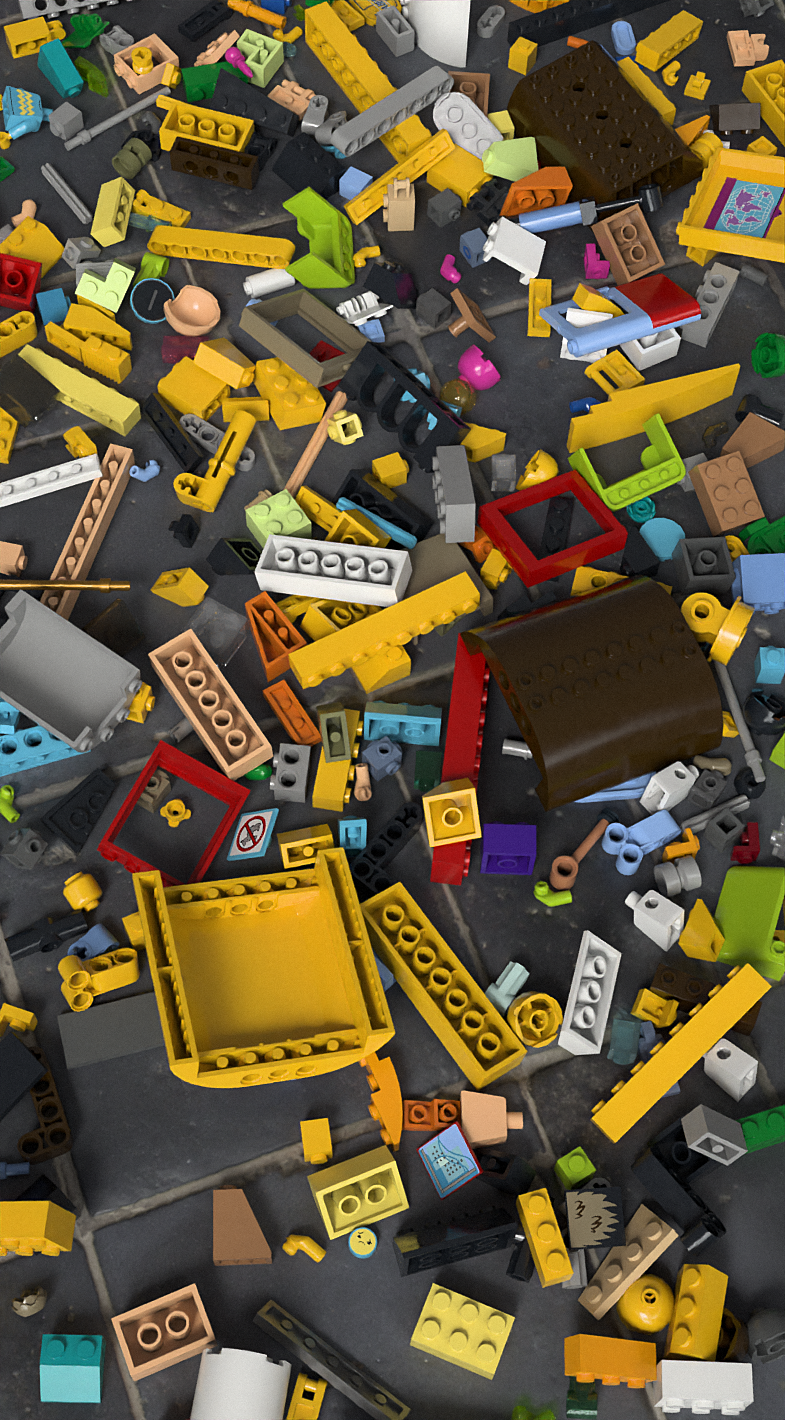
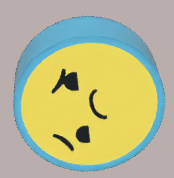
[348,1227,377,1259]

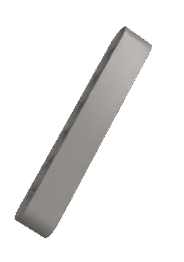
[330,66,454,157]

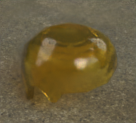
[439,379,476,415]

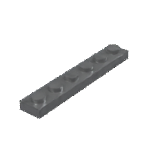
[253,1300,411,1420]

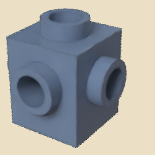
[362,736,402,782]

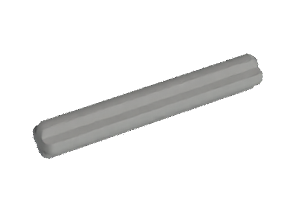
[41,163,93,224]

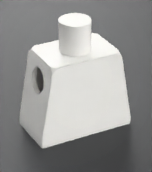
[639,761,699,815]
[625,890,684,952]
[702,1038,758,1102]

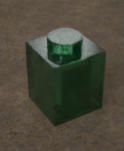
[414,751,442,792]

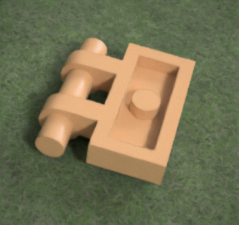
[194,30,240,66]
[267,79,316,121]

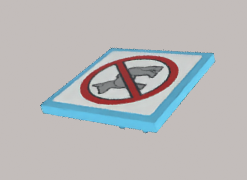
[227,808,279,861]

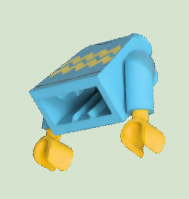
[0,86,53,149]

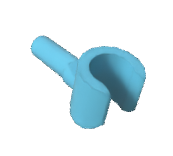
[321,146,346,159]

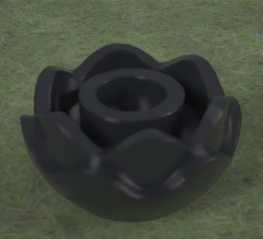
[733,769,766,799]

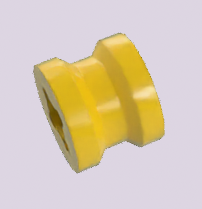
[131,47,153,75]

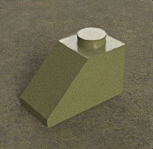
[316,702,351,763]

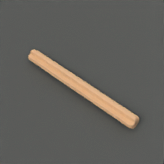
[284,391,348,499]

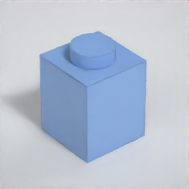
[339,166,373,200]

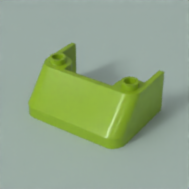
[283,187,355,289]
[567,413,686,512]

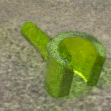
[293,4,305,21]

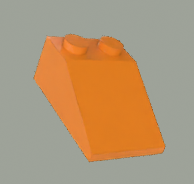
[499,167,573,216]

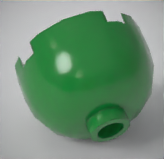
[751,333,785,378]

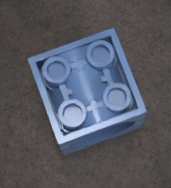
[731,553,785,615]

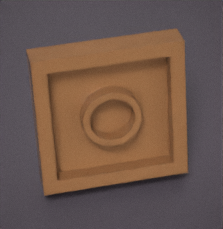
[448,288,496,343]

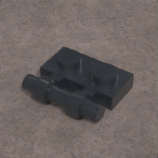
[466,178,509,226]

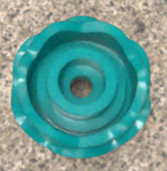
[627,497,656,523]

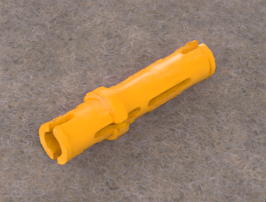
[228,0,287,30]

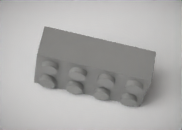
[432,445,476,543]

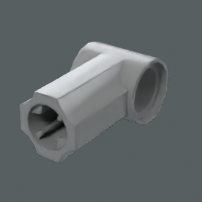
[561,1228,587,1289]

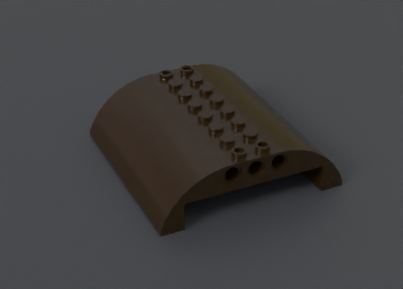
[460,575,723,812]

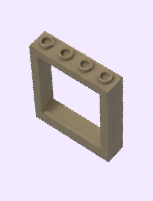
[239,288,372,388]

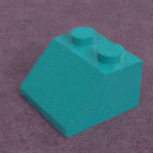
[40,1334,106,1403]

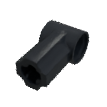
[735,394,784,428]

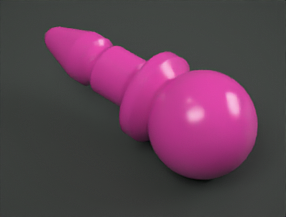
[225,47,253,78]

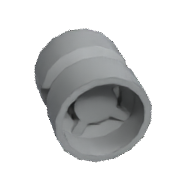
[654,855,701,898]

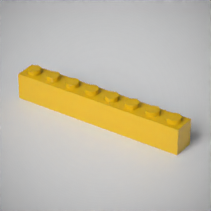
[288,571,480,689]
[590,963,772,1144]

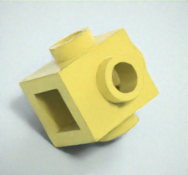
[327,410,364,445]

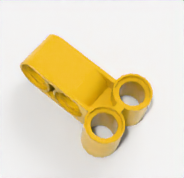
[58,948,140,1012]

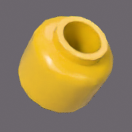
[63,871,103,912]

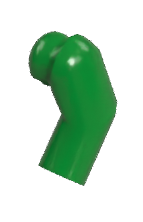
[244,764,272,780]

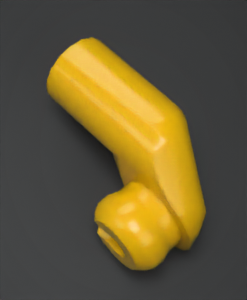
[272,26,303,44]
[352,246,380,268]

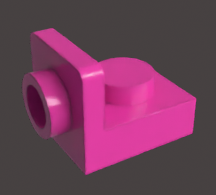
[583,244,610,279]

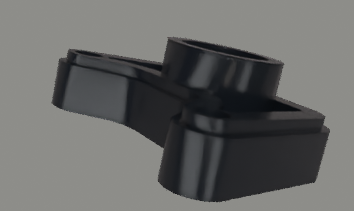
[121,129,161,162]

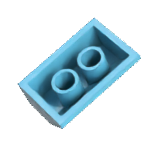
[364,701,442,746]

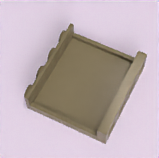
[400,534,493,645]

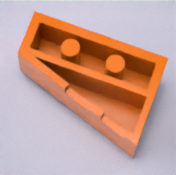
[245,591,307,682]

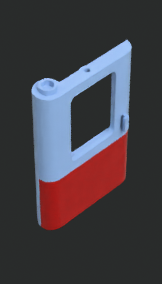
[539,273,701,358]

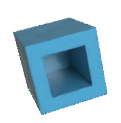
[36,288,71,325]

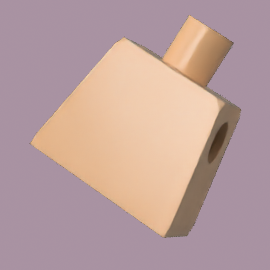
[460,1091,523,1149]

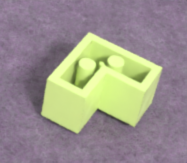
[237,29,284,88]
[75,258,136,313]

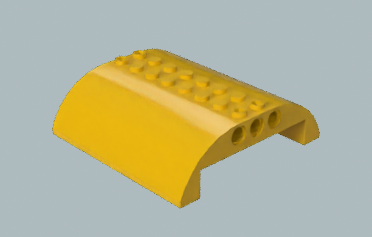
[132,847,395,1088]

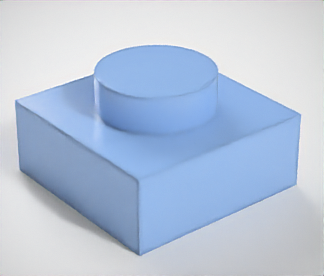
[357,319,385,343]

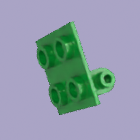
[62,14,110,49]

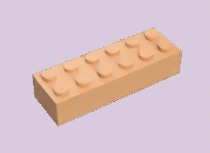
[148,629,274,781]

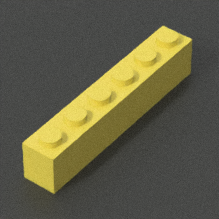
[11,344,141,436]

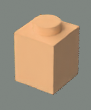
[0,541,28,577]

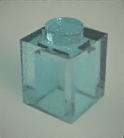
[607,1019,641,1065]

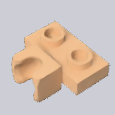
[726,30,769,67]

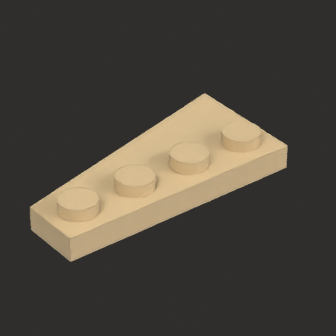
[578,1204,679,1321]

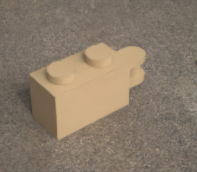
[383,177,415,231]

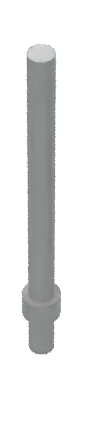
[64,86,171,151]
[713,660,766,782]

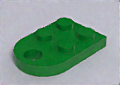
[746,516,785,555]

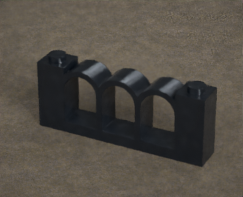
[338,341,471,473]

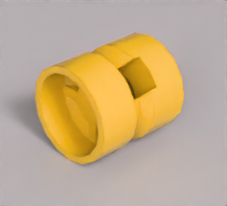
[690,132,723,169]

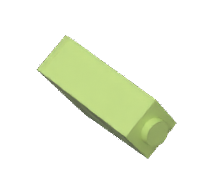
[482,137,538,182]

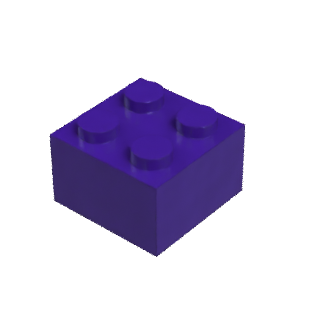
[480,821,536,875]

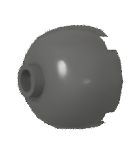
[745,1307,785,1364]

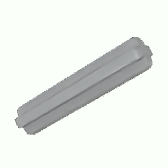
[680,794,750,834]

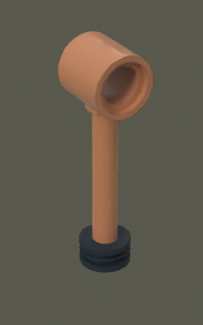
[549,808,620,890]

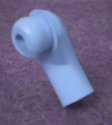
[129,460,160,482]

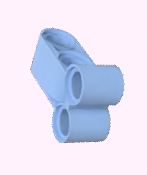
[602,809,681,875]

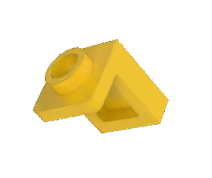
[631,988,679,1028]

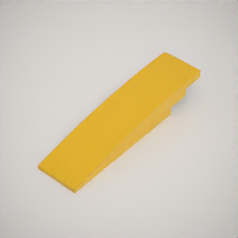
[567,363,740,453]

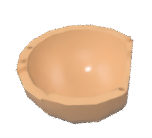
[164,285,221,337]

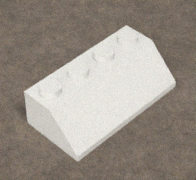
[558,930,622,1055]

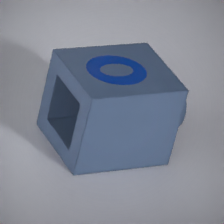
[459,228,491,268]

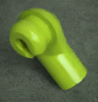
[0,785,20,823]
[534,881,572,907]

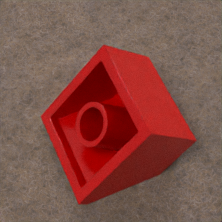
[0,253,42,314]

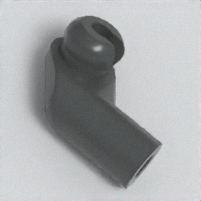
[141,111,163,137]

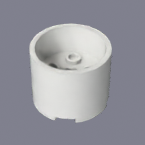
[190,1348,292,1420]

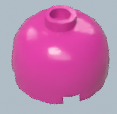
[458,345,501,391]

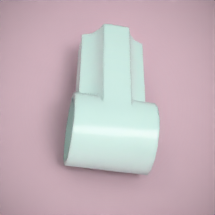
[484,961,529,1018]

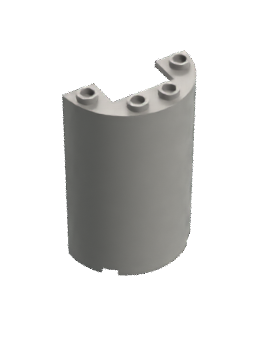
[0,589,142,753]

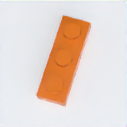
[262,680,321,747]

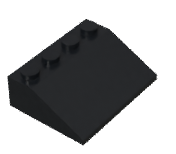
[392,1206,518,1277]

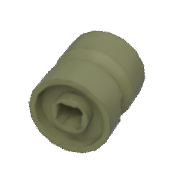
[112,138,152,179]

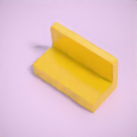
[222,397,269,422]

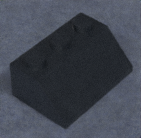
[272,132,346,200]

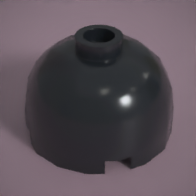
[743,688,785,736]

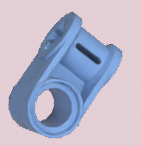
[68,923,120,962]

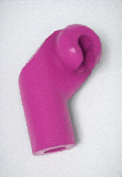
[440,254,461,283]

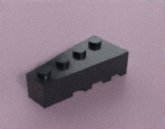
[209,68,299,137]

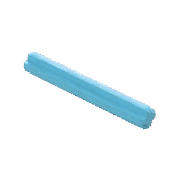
[336,497,417,549]

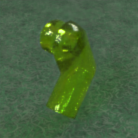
[512,1405,556,1420]

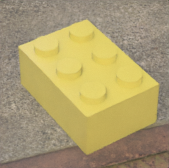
[410,1283,515,1380]

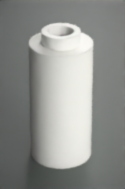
[243,268,295,298]

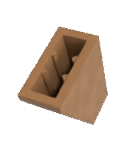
[720,412,785,469]
[213,1185,272,1266]

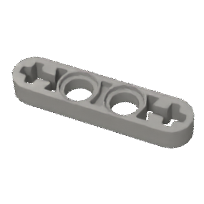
[179,414,255,471]

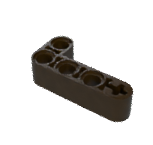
[17,1046,73,1165]

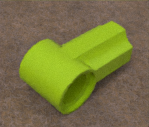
[133,252,169,288]

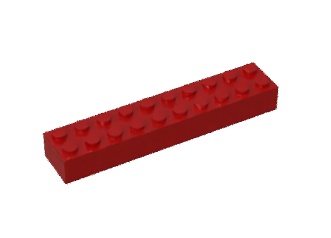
[430,633,490,886]

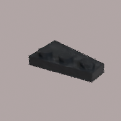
[41,767,116,856]

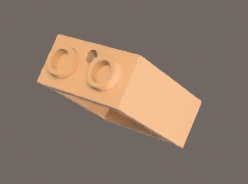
[114,33,179,95]

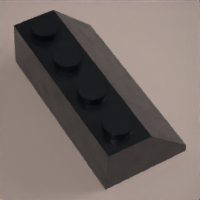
[331,469,433,550]

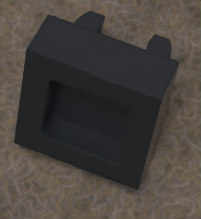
[168,514,200,548]

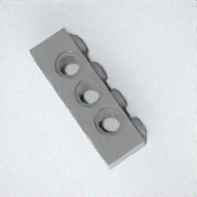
[680,262,740,348]

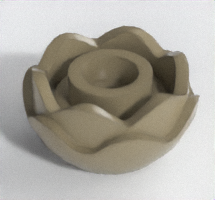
[12,1286,47,1317]

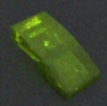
[75,56,109,98]

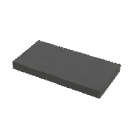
[57,992,165,1070]

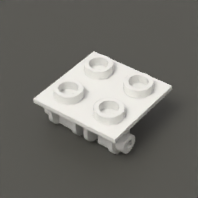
[336,291,393,326]

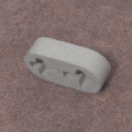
[477,5,505,38]

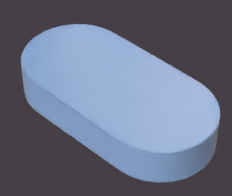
[611,21,636,55]

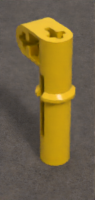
[173,410,256,512]

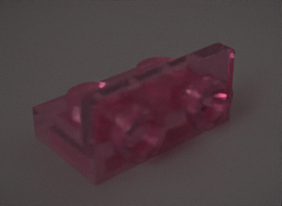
[161,336,209,364]

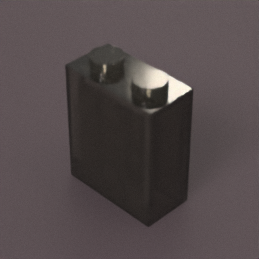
[0,354,60,428]

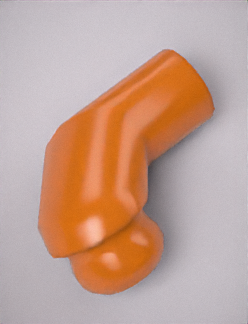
[567,36,588,49]

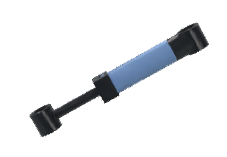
[487,183,663,234]

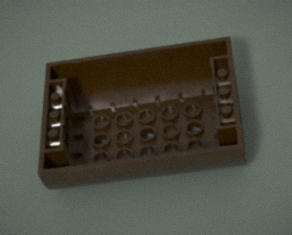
[506,40,704,235]

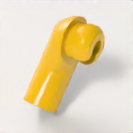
[662,60,681,86]
[282,1234,326,1263]

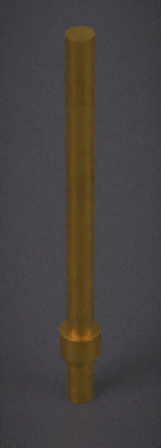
[0,578,131,593]

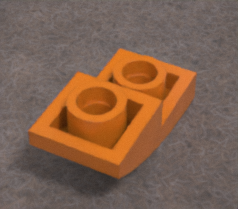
[402,1099,461,1131]

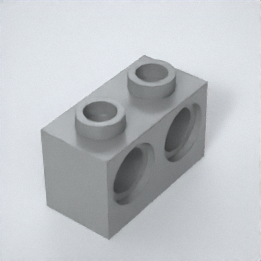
[270,743,311,803]

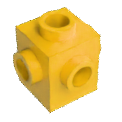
[127,682,155,724]

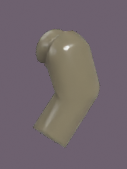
[693,755,732,776]

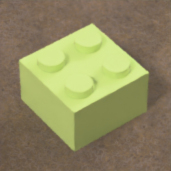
[245,489,312,549]

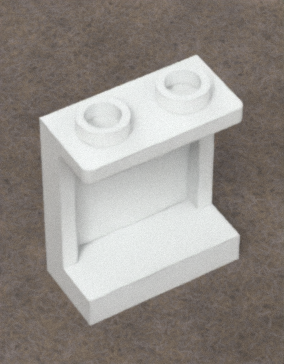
[483,216,546,285]

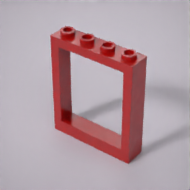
[477,469,628,588]
[97,740,251,887]

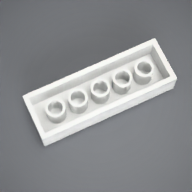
[255,534,412,607]

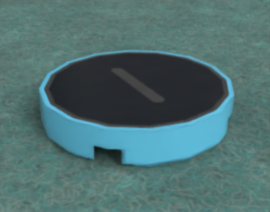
[130,278,175,324]

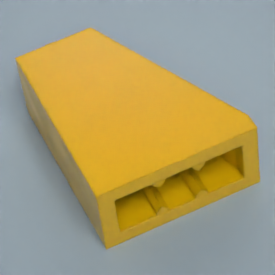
[193,337,256,389]

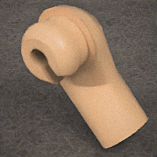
[11,199,37,227]
[354,763,372,801]

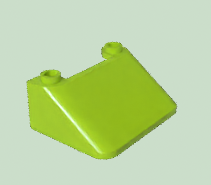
[713,866,785,981]

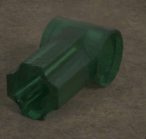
[566,1376,598,1420]

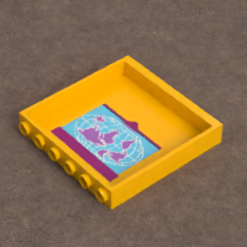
[676,147,785,263]

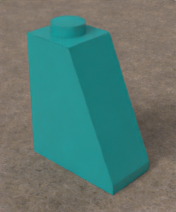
[37,38,83,99]

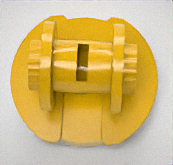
[681,593,755,666]

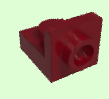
[730,822,760,864]

